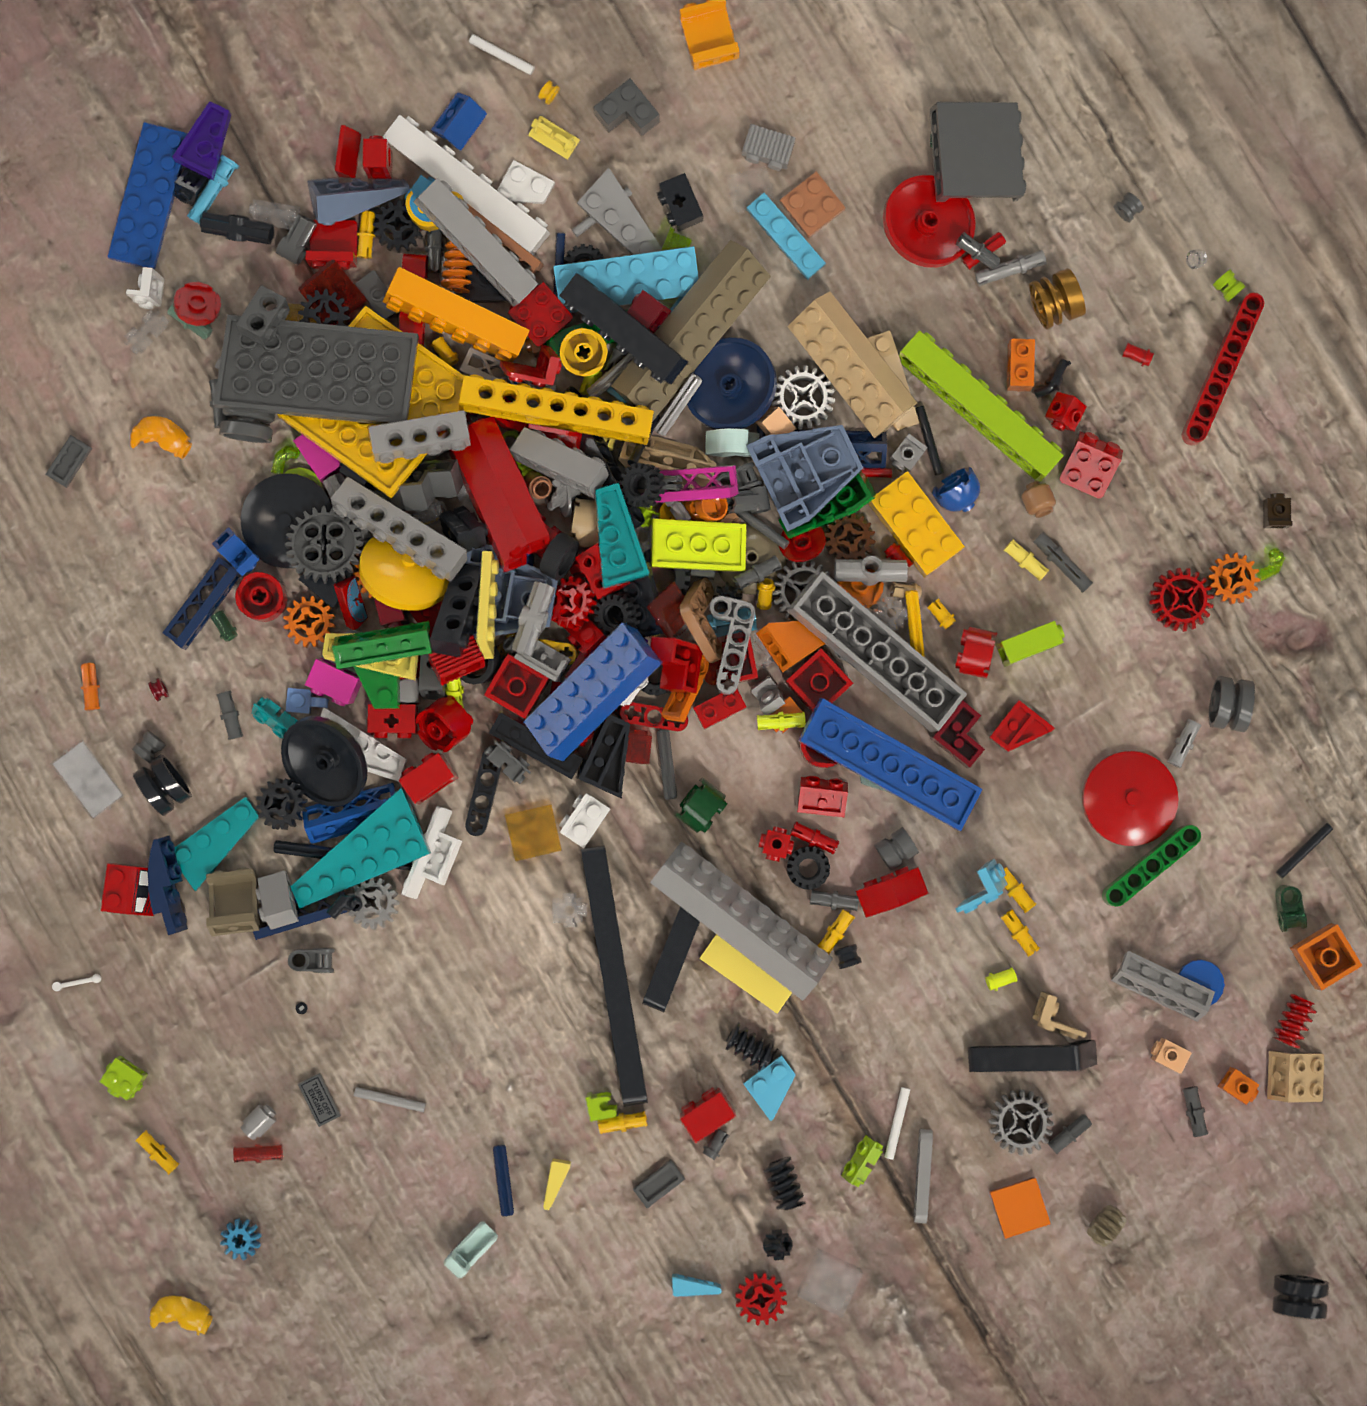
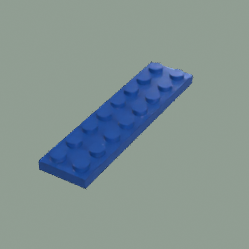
[798,698,983,831]

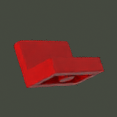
[528,423,582,449]

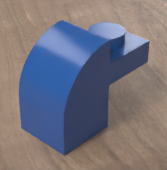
[212,527,259,576]

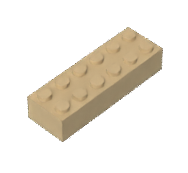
[787,292,917,438]

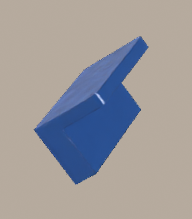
[431,92,487,151]

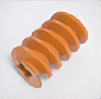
[441,242,473,293]

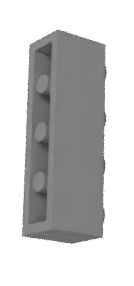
[510,427,609,498]

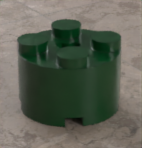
[674,778,728,833]

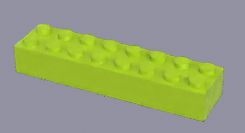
[899,330,1064,483]

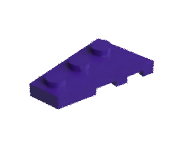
[172,101,231,181]

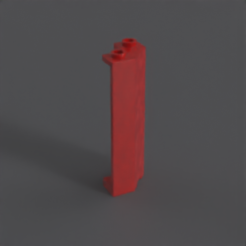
[449,416,549,573]

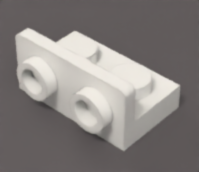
[126,267,165,309]
[559,793,610,848]

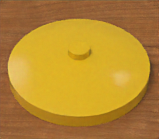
[359,529,449,611]

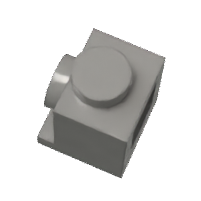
[890,434,928,473]

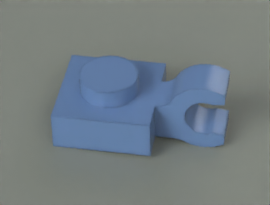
[286,688,329,714]

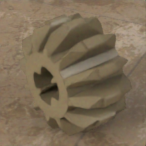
[1087,1205,1127,1247]

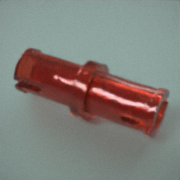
[233,1144,283,1163]

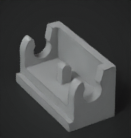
[514,640,572,682]

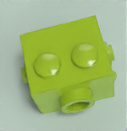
[99,1056,148,1100]

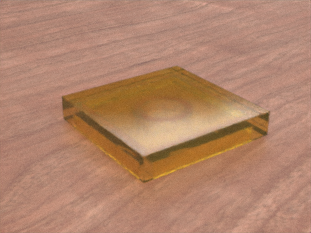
[505,804,562,861]

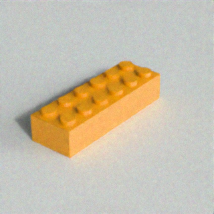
[383,267,530,362]

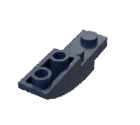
[148,835,188,935]

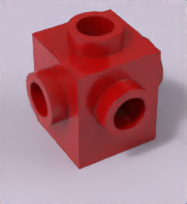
[1044,392,1087,432]
[758,826,794,862]

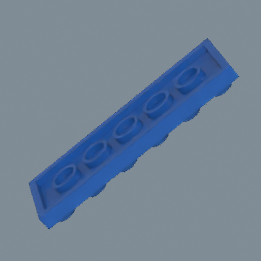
[108,122,188,270]

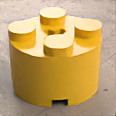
[559,328,608,376]

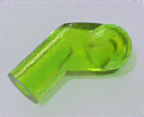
[1256,548,1285,582]

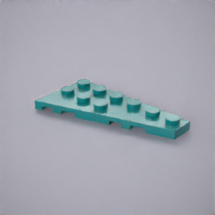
[290,787,431,909]

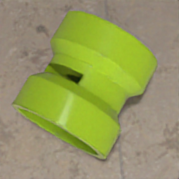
[1212,269,1246,302]

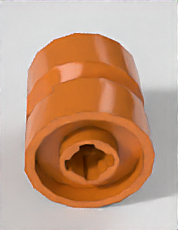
[685,498,728,522]

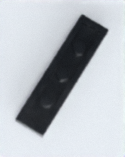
[489,712,583,779]

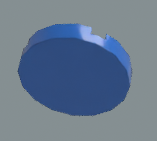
[1178,960,1225,1005]

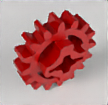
[551,576,597,629]
[735,1271,787,1326]

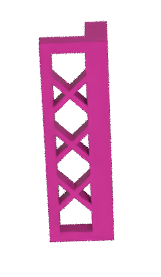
[641,465,739,503]

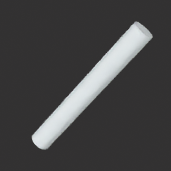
[469,34,535,75]
[884,1087,910,1160]

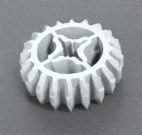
[772,366,835,430]

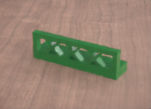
[332,621,432,669]

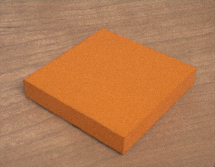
[989,1177,1051,1239]

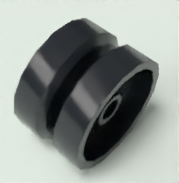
[133,754,192,816]
[1272,1274,1329,1319]

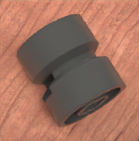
[874,827,919,871]

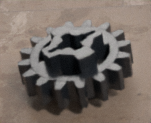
[373,200,423,253]
[298,289,351,327]
[256,778,308,830]

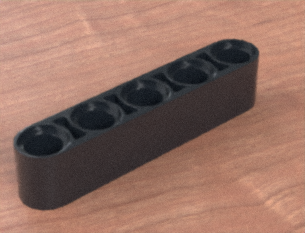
[642,906,700,1013]

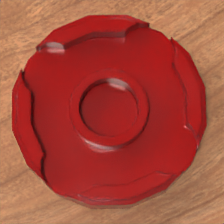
[173,282,221,326]

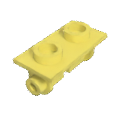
[528,116,580,160]

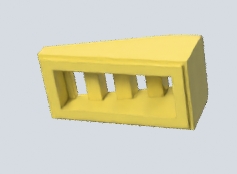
[543,1158,571,1210]

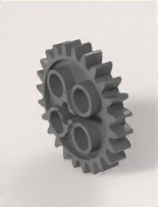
[285,506,364,584]

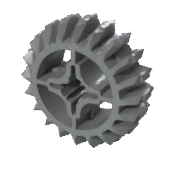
[772,561,835,621]
[988,1089,1054,1155]

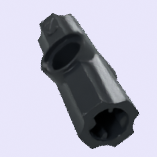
[200,212,275,245]

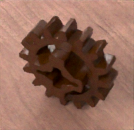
[825,513,876,560]

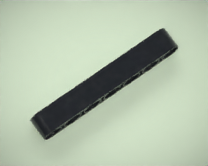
[552,386,645,530]

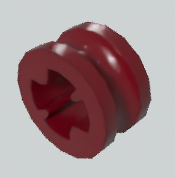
[148,678,169,701]

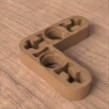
[680,578,724,663]

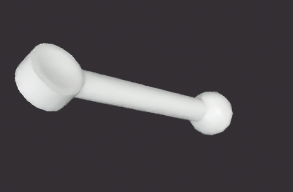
[52,974,101,991]

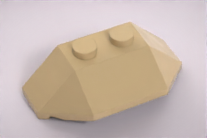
[619,436,717,488]

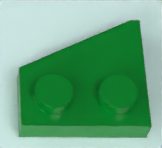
[353,666,400,709]

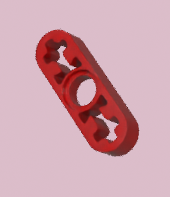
[620,702,688,732]

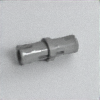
[1167,719,1202,768]

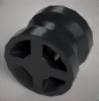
[834,944,862,969]

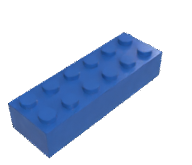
[524,623,662,761]

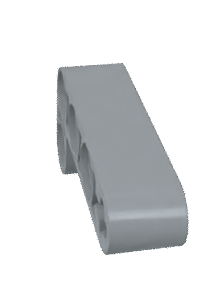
[710,596,755,695]

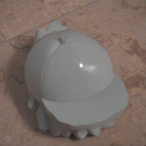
[544,476,582,517]

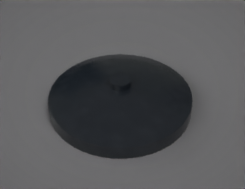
[241,474,335,568]
[281,716,368,807]

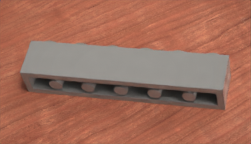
[413,178,538,307]

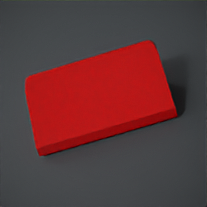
[335,125,361,179]

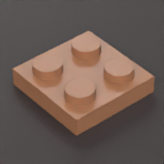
[780,171,846,239]

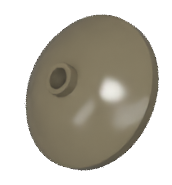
[718,524,787,595]

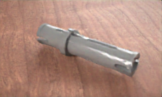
[974,250,1047,286]

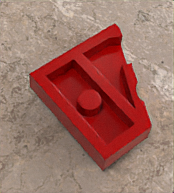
[989,700,1055,752]

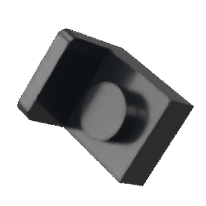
[175,167,210,206]

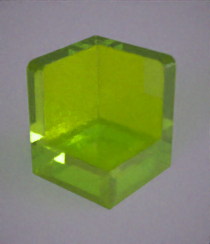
[661,227,692,251]

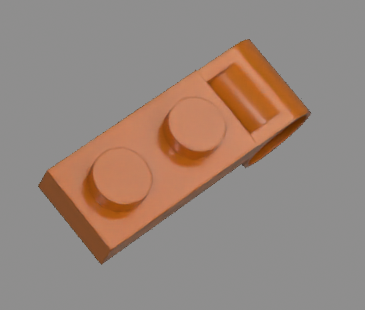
[661,655,709,722]

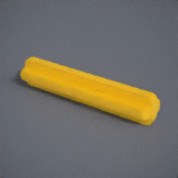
[905,590,925,657]

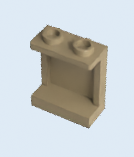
[206,868,259,936]

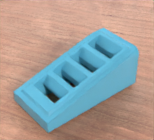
[672,1274,721,1297]

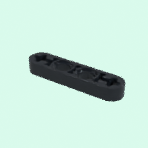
[465,746,503,836]

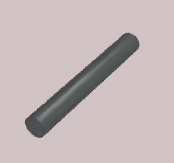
[735,512,789,549]

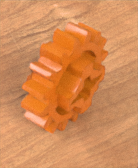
[1207,553,1261,605]
[283,596,336,648]

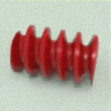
[1273,994,1317,1048]

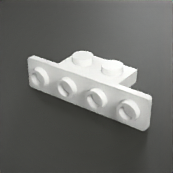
[401,806,462,899]

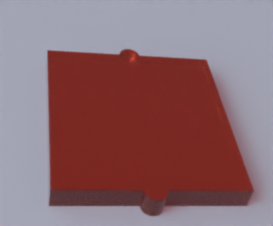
[647,582,686,638]

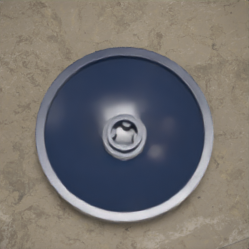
[687,338,777,430]

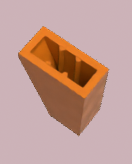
[756,621,825,673]

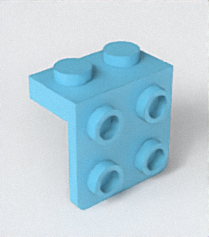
[955,859,1007,914]

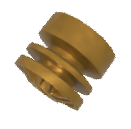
[1029,268,1086,329]

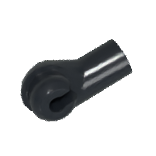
[327,895,363,919]

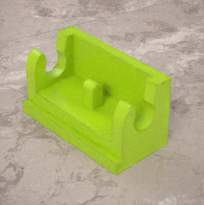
[586,1092,618,1122]

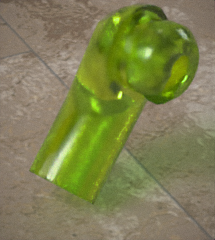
[271,444,300,475]

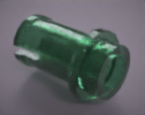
[210,610,238,642]

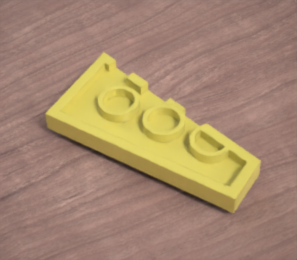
[477,551,499,659]
[322,633,418,680]

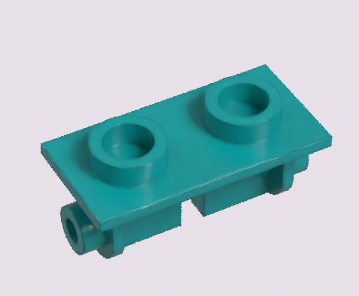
[252,697,298,739]

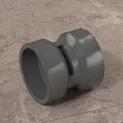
[132,730,166,763]

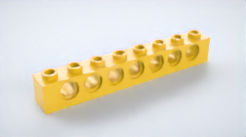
[459,374,654,445]

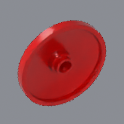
[883,175,976,268]
[1082,751,1179,846]

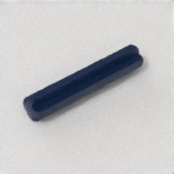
[493,1145,514,1217]

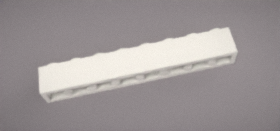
[383,115,550,256]

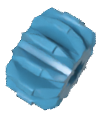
[220,1218,262,1260]

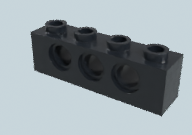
[430,564,481,657]

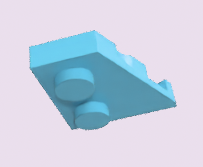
[743,1055,796,1121]

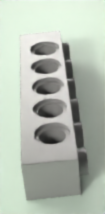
[331,477,467,581]

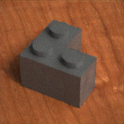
[593,78,660,137]
[399,459,464,512]

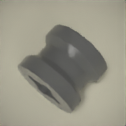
[1114,192,1144,223]

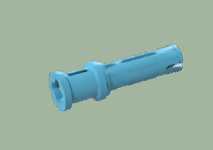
[187,155,239,224]

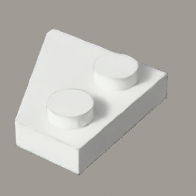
[497,160,555,204]

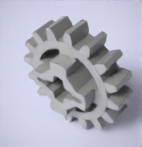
[348,878,400,930]

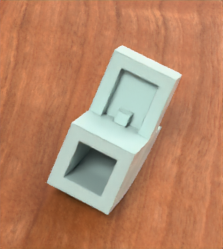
[705,429,759,458]

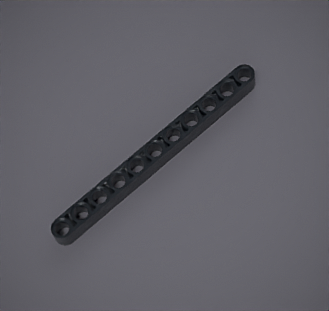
[581,845,648,1107]

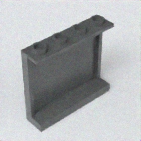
[930,102,1026,202]

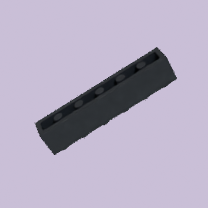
[559,273,689,384]

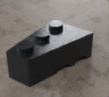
[576,714,630,799]

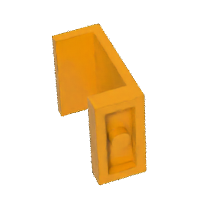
[680,0,739,70]

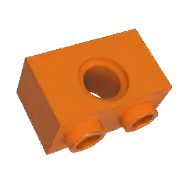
[1007,339,1035,391]

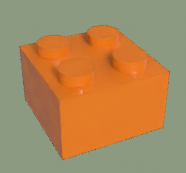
[1290,923,1363,991]

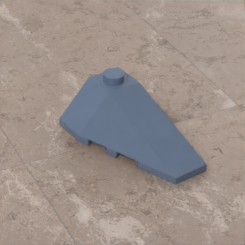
[308,178,410,225]

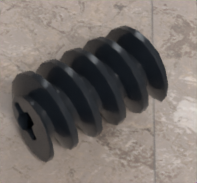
[726,1022,778,1072]
[764,1156,806,1210]

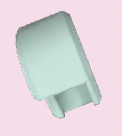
[444,1221,498,1278]

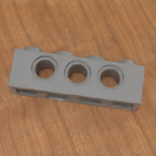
[369,411,471,463]

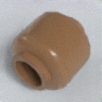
[1021,481,1056,518]

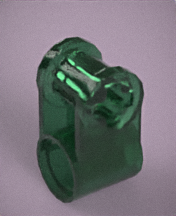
[1275,885,1307,932]

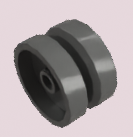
[219,409,276,443]
[1208,676,1255,732]

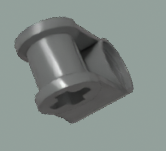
[715,462,762,491]
[288,948,335,973]

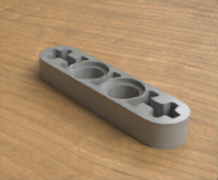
[913,1129,933,1223]

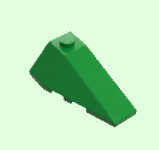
[778,471,876,538]

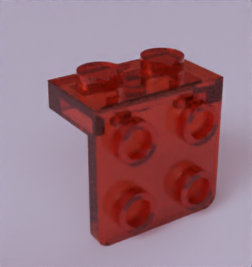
[298,260,367,325]

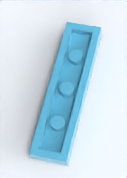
[746,193,826,280]

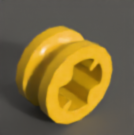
[538,80,560,105]

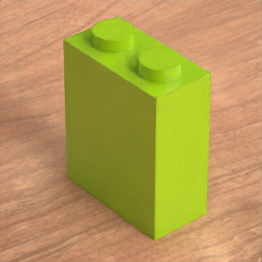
[995,621,1065,667]

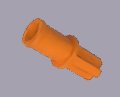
[80,663,100,710]

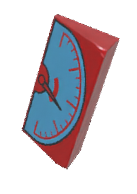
[333,575,368,630]

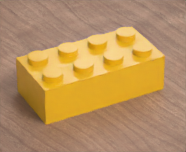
[868,471,965,578]

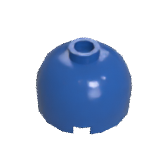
[931,467,981,512]

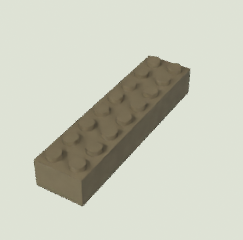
[611,240,771,422]

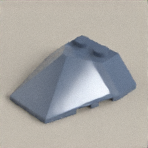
[746,425,863,532]
[465,544,558,639]

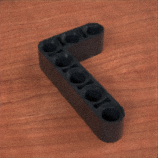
[968,1040,1097,1072]

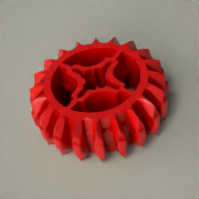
[1149,568,1214,632]

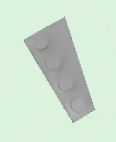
[577,168,663,255]

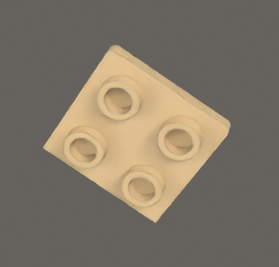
[1032,992,1086,1040]
[1267,1051,1324,1102]

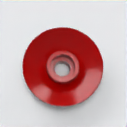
[779,527,826,562]

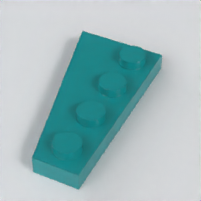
[595,483,649,589]
[175,797,259,891]

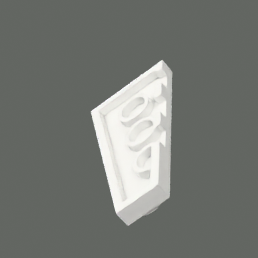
[321,707,407,782]

